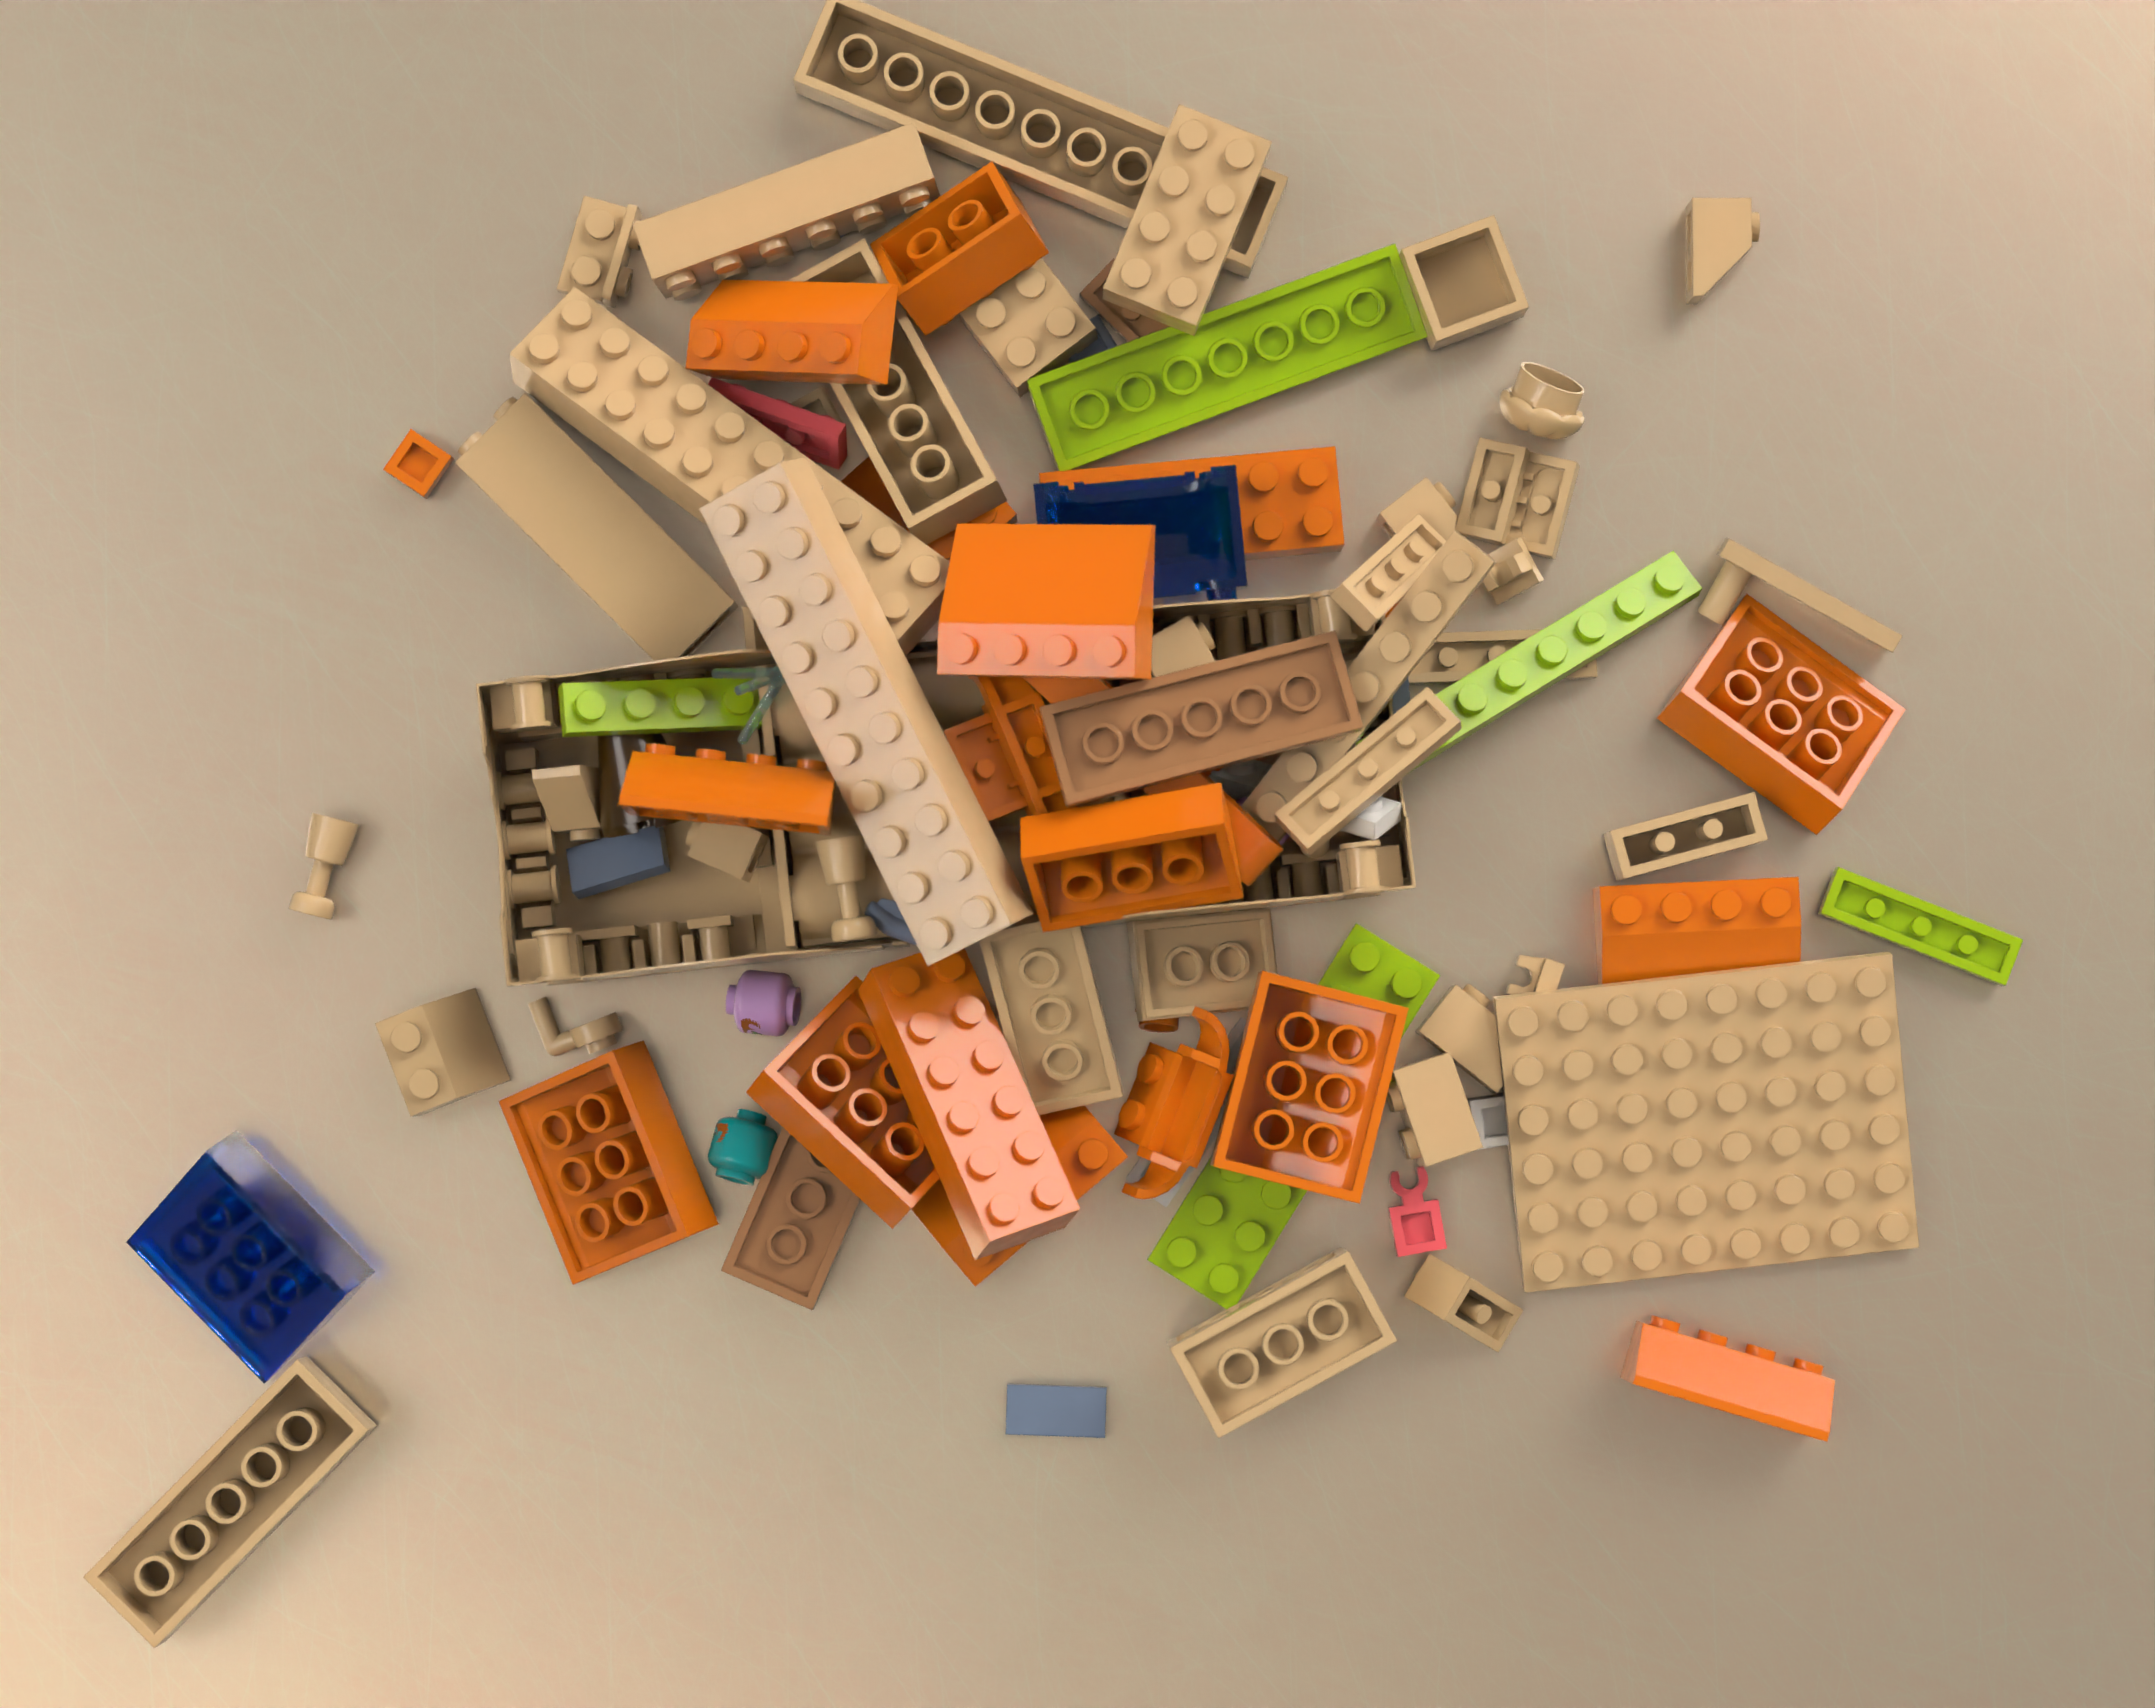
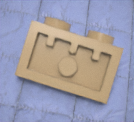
[557,196,642,308]

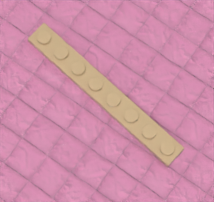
[1241,530,1497,842]

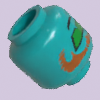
[708,1109,778,1186]

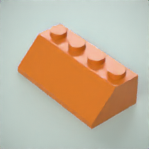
[685,280,898,385]
[1020,783,1243,932]
[1620,1315,1835,1442]

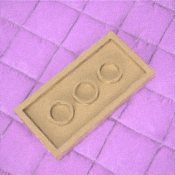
[980,915,1123,1115]

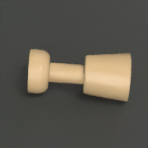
[288,812,359,920]
[815,834,877,941]

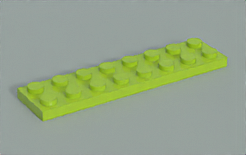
[1027,244,1428,471]
[1147,923,1440,1313]

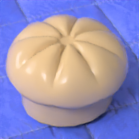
[1499,362,1584,440]

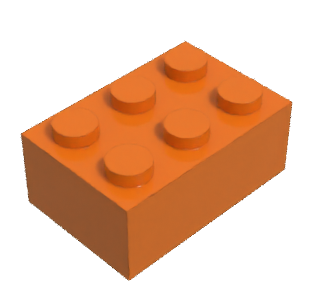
[870,161,1049,336]

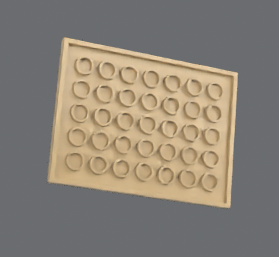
[1493,952,1919,1293]

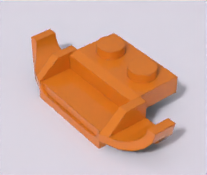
[943,676,1077,823]
[1114,1006,1234,1199]

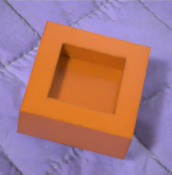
[383,429,454,499]

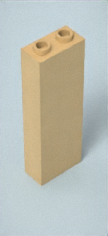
[455,393,739,661]

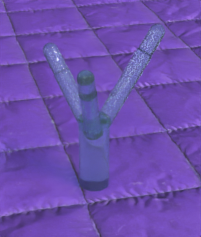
[711,666,786,744]

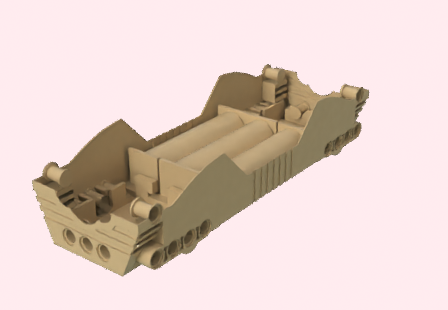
[476,589,1416,987]

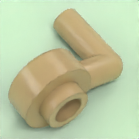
[528,997,623,1056]

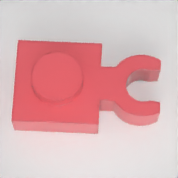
[1388,1166,1447,1257]

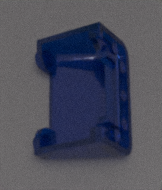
[1033,465,1248,601]

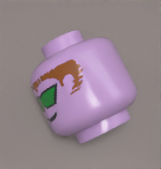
[726,970,802,1036]

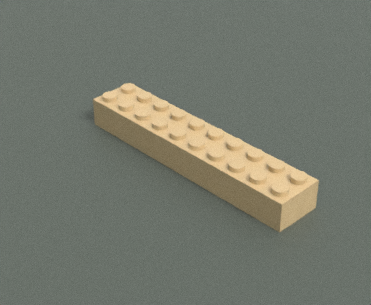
[793,0,1288,278]
[509,286,950,656]
[699,457,1034,966]

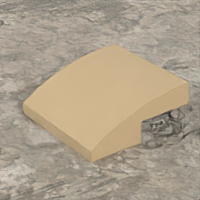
[1455,437,1580,560]

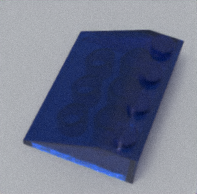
[126,1130,375,1384]

